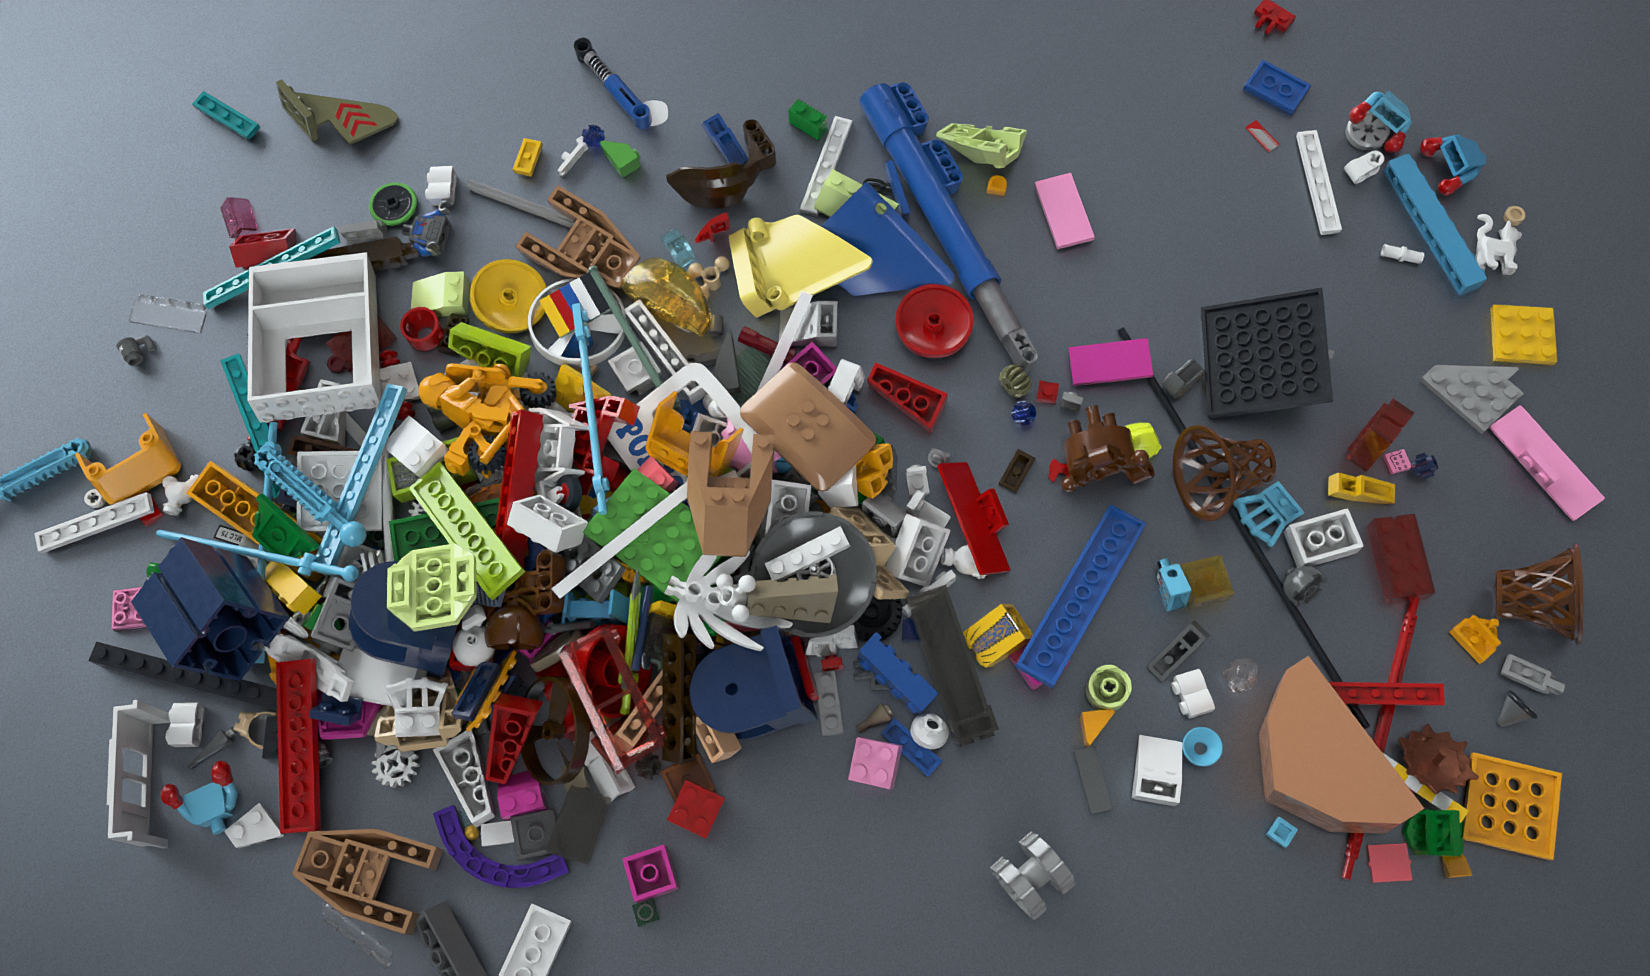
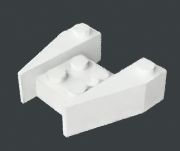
[528,408,589,490]

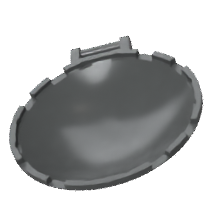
[732,511,877,638]

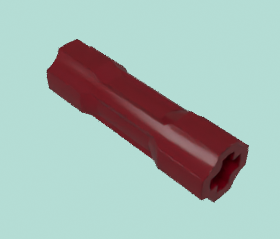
[738,326,797,364]

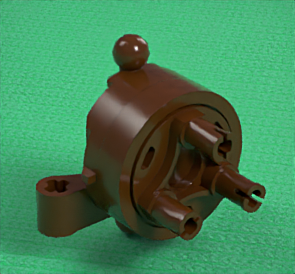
[1061,405,1155,492]

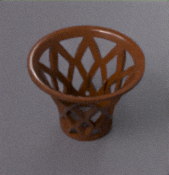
[1173,425,1276,521]
[1495,544,1584,645]

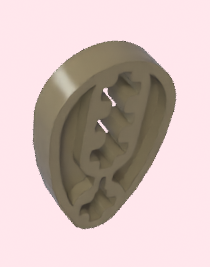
[529,630,585,672]

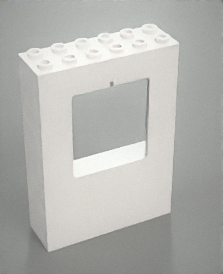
[248,252,381,423]

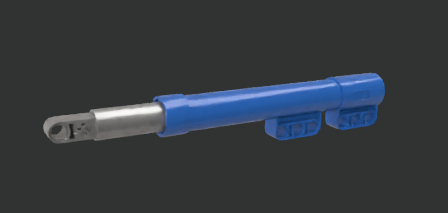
[859,82,1038,372]

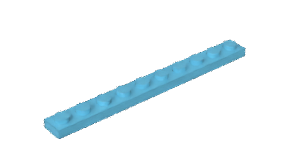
[314,384,407,576]

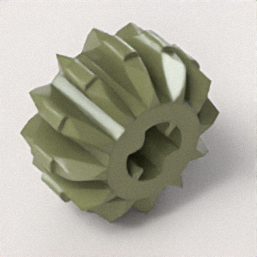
[999,364,1032,398]

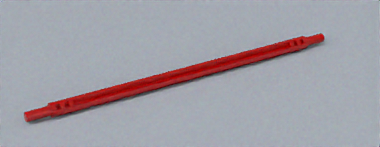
[1341,595,1420,881]

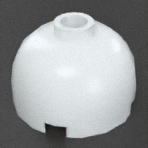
[452,625,495,667]

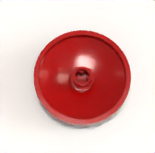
[895,284,974,358]

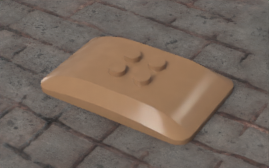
[740,363,876,492]

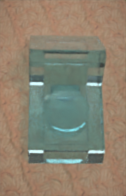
[660,228,696,268]

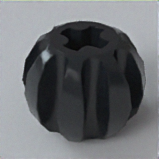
[234,442,259,472]

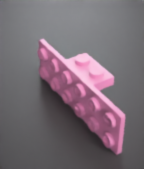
[1489,405,1605,521]

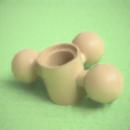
[688,256,730,301]

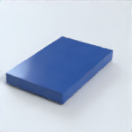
[1243,59,1311,115]

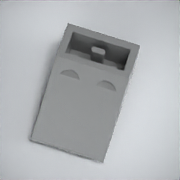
[779,301,838,347]

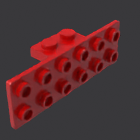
[937,462,1011,575]

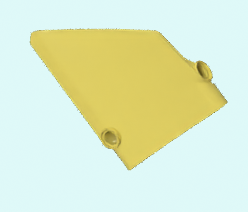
[729,215,873,318]

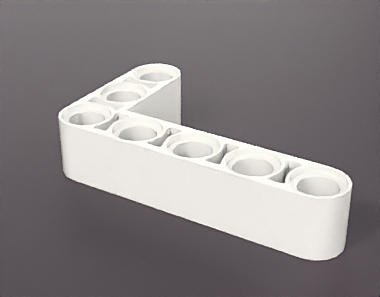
[828,359,865,406]

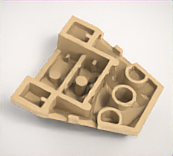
[374,667,463,752]

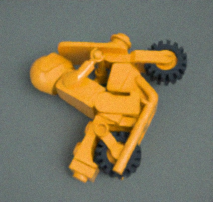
[418,363,556,478]

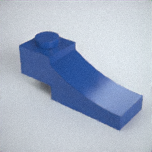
[702,113,749,165]

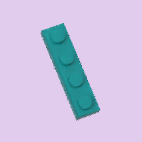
[192,91,261,141]

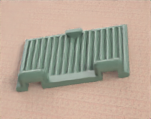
[730,346,782,407]

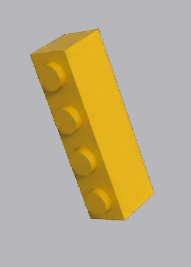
[265,561,322,615]

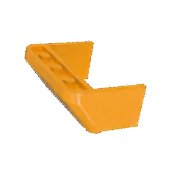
[645,391,744,477]
[75,413,181,505]

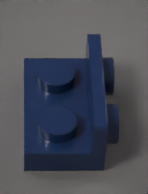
[309,692,363,726]

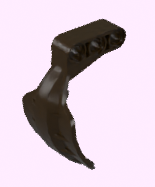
[666,119,776,209]

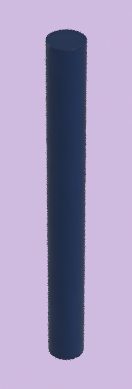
[631,586,653,671]

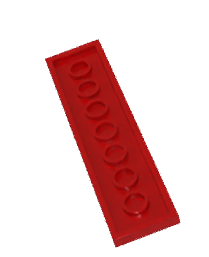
[276,659,321,833]

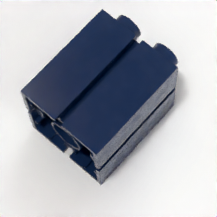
[131,537,290,681]

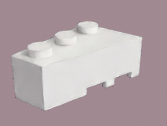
[300,379,346,447]

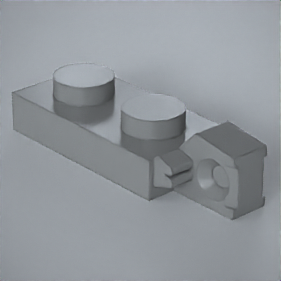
[1500,654,1566,695]

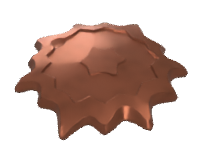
[1398,723,1479,794]

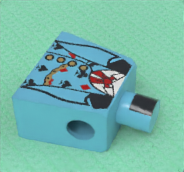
[1156,558,1191,612]

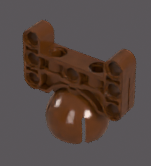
[468,550,565,650]

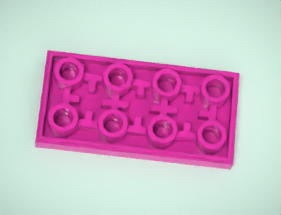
[1068,338,1153,386]

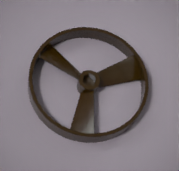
[521,676,590,785]

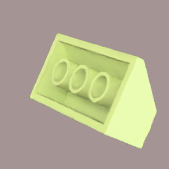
[814,170,899,218]

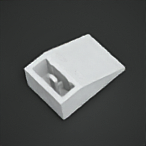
[1132,735,1182,806]

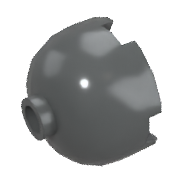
[1283,565,1327,607]

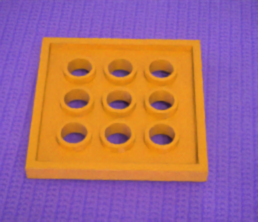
[1462,752,1562,861]

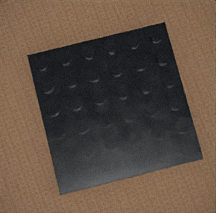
[1201,287,1333,419]

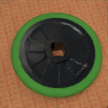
[369,182,417,226]

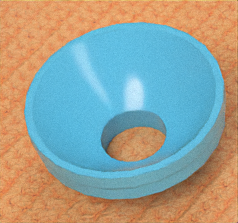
[1182,727,1223,767]

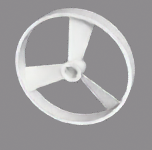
[528,278,626,368]

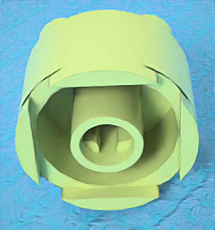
[1085,665,1132,711]

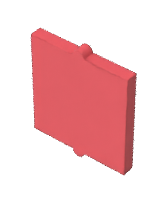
[1367,843,1412,883]

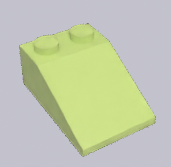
[411,271,470,317]

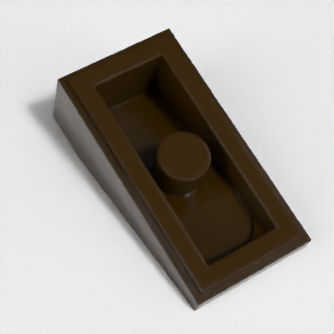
[998,449,1036,493]

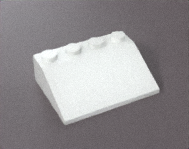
[337,644,427,707]

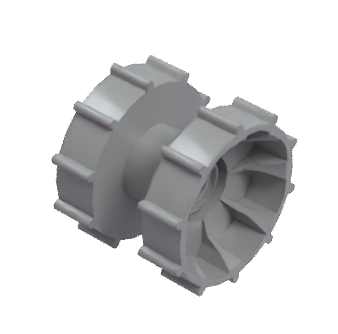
[990,831,1076,920]

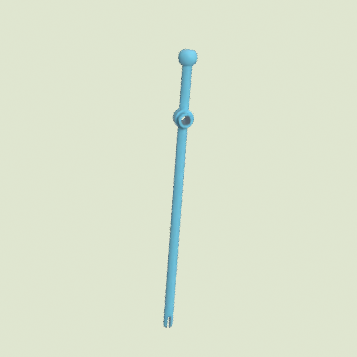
[156,530,359,582]

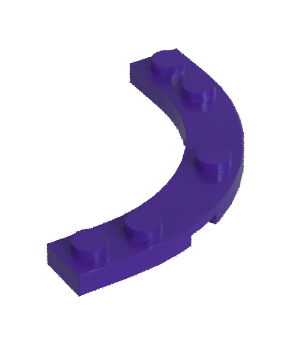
[433,805,570,888]

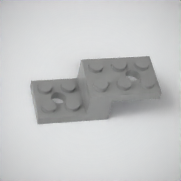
[310,544,385,651]

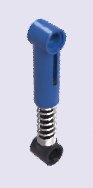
[573,37,652,129]

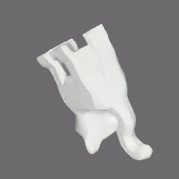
[1475,214,1522,275]

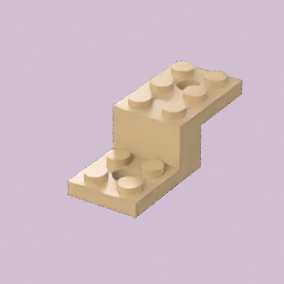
[829,507,910,600]

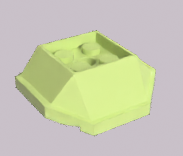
[387,543,477,631]

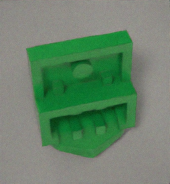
[1402,810,1464,857]

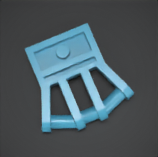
[1233,481,1305,548]

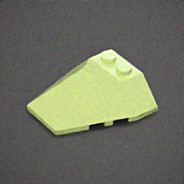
[936,123,1027,168]

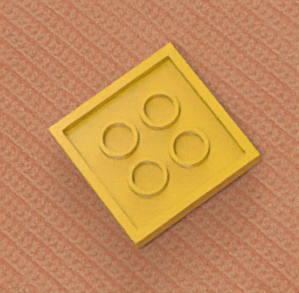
[1490,304,1557,365]

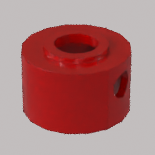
[400,307,445,351]

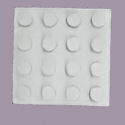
[297,451,382,533]

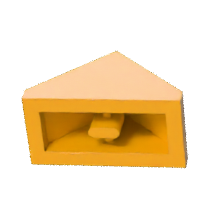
[1080,709,1116,748]

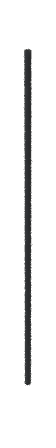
[1117,327,1370,729]

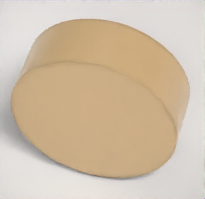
[1503,206,1526,226]

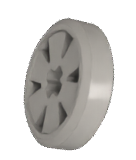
[1345,111,1389,151]

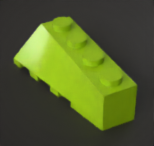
[448,322,532,389]

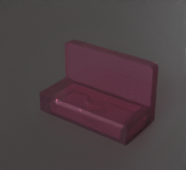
[220,197,258,239]

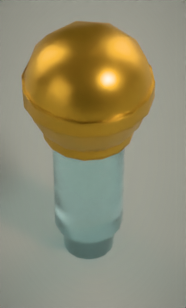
[460,809,480,841]

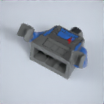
[402,200,452,257]

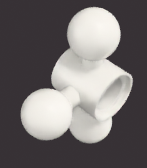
[716,574,756,622]

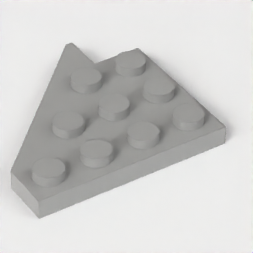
[1419,365,1524,434]

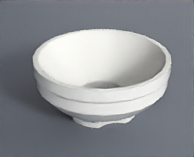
[910,712,949,749]

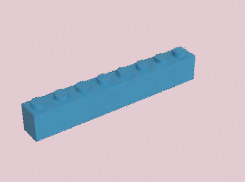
[1383,153,1487,296]

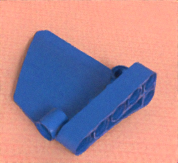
[821,182,954,296]

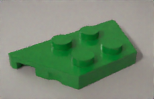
[252,493,320,564]

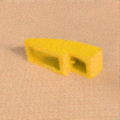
[1328,473,1395,504]

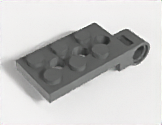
[564,535,626,604]

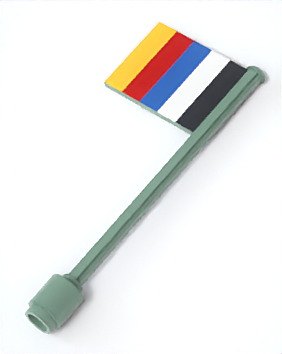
[539,266,681,412]

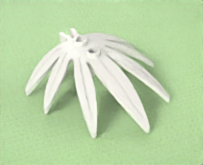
[665,551,793,651]

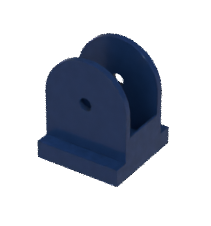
[349,561,457,679]
[690,625,818,740]

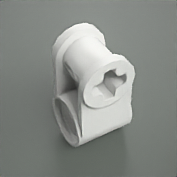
[1344,151,1384,184]

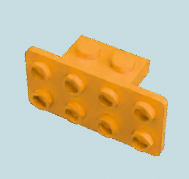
[455,649,517,732]

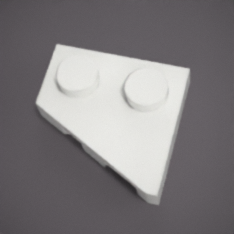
[224,803,285,849]

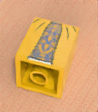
[962,604,1033,668]

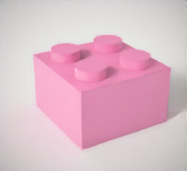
[848,736,902,789]

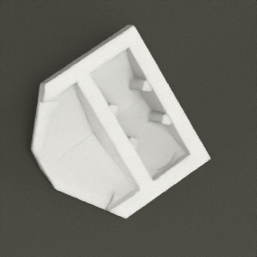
[818,465,858,509]

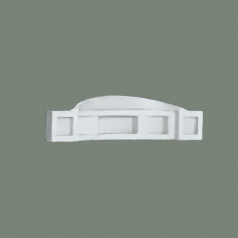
[258,632,354,702]

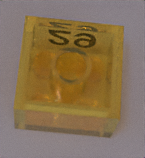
[1180,554,1234,610]

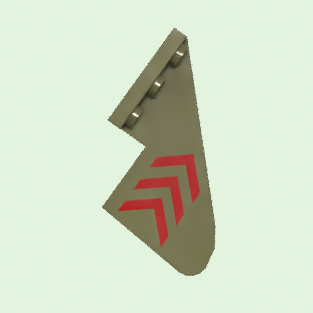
[275,79,398,145]

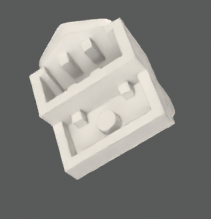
[804,625,858,657]

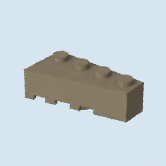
[745,574,838,623]

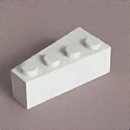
[433,729,496,827]

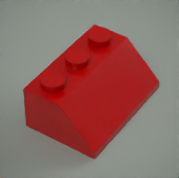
[229,228,296,269]

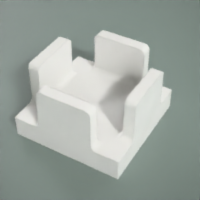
[608,341,662,395]

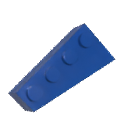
[857,632,938,714]

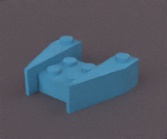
[561,590,630,635]

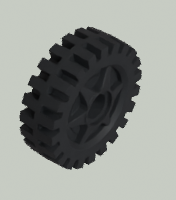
[852,596,902,642]

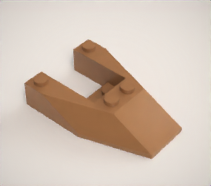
[515,185,641,289]
[687,431,774,557]
[292,829,443,935]

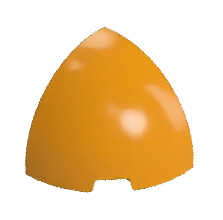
[855,444,893,499]

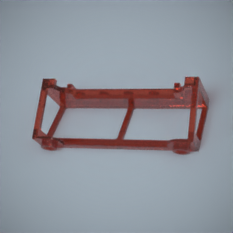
[559,624,667,772]

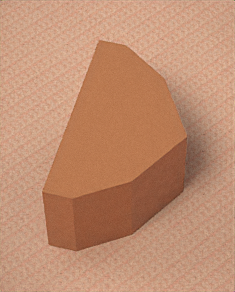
[1259,656,1424,834]

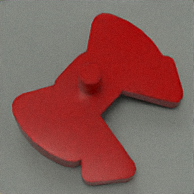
[1048,459,1070,483]

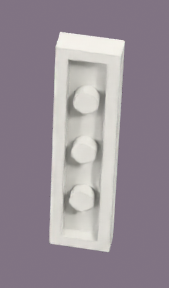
[765,526,851,582]

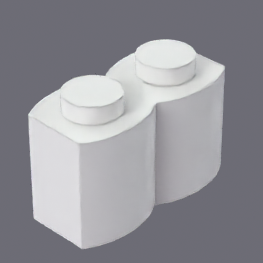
[425,166,457,206]
[1171,669,1215,719]
[166,702,205,747]

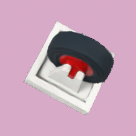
[536,475,582,518]

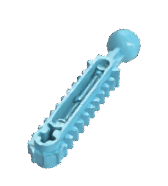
[0,438,93,501]
[254,446,367,547]

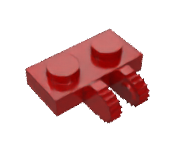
[1254,0,1296,35]

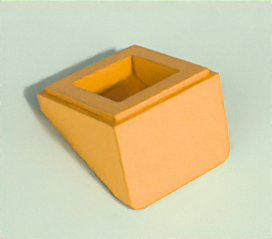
[1441,854,1472,878]

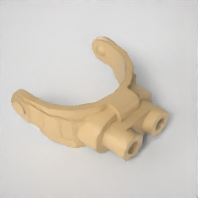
[233,711,277,750]

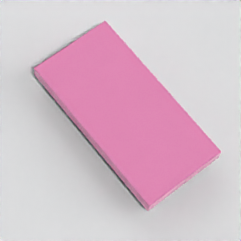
[1034,173,1095,250]
[112,587,146,631]

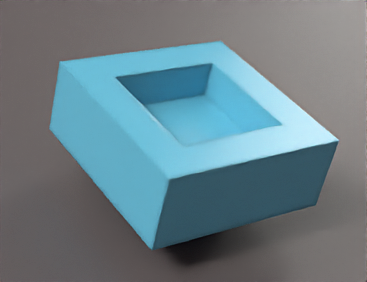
[1266,817,1298,848]

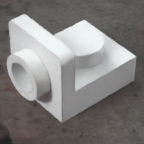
[906,465,930,498]

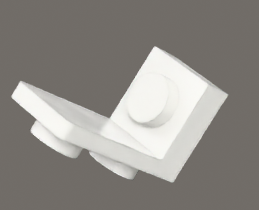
[907,490,951,528]

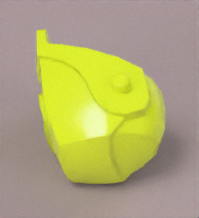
[1124,422,1162,459]

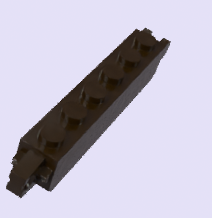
[308,237,420,271]

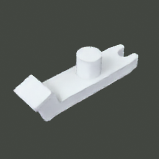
[557,136,588,177]

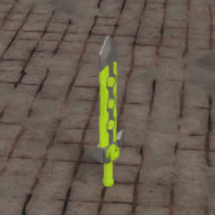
[618,568,641,715]

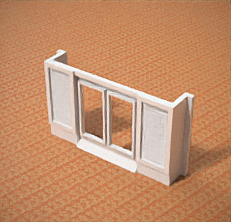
[106,700,170,849]

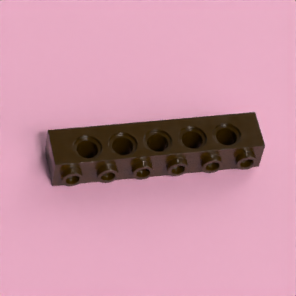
[662,631,696,765]

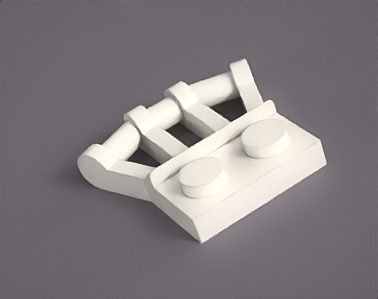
[385,677,448,737]

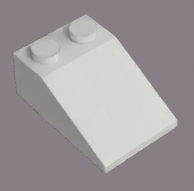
[384,416,449,478]

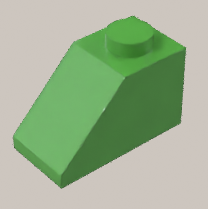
[600,141,641,178]

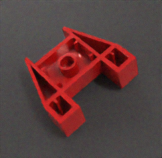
[568,395,640,482]

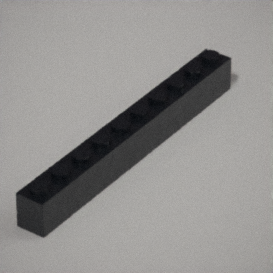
[88,641,277,712]

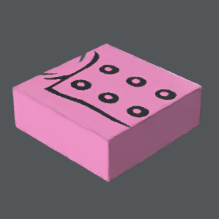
[1383,449,1412,475]

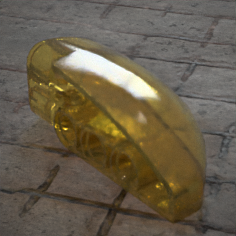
[621,257,711,337]

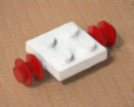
[379,349,420,422]

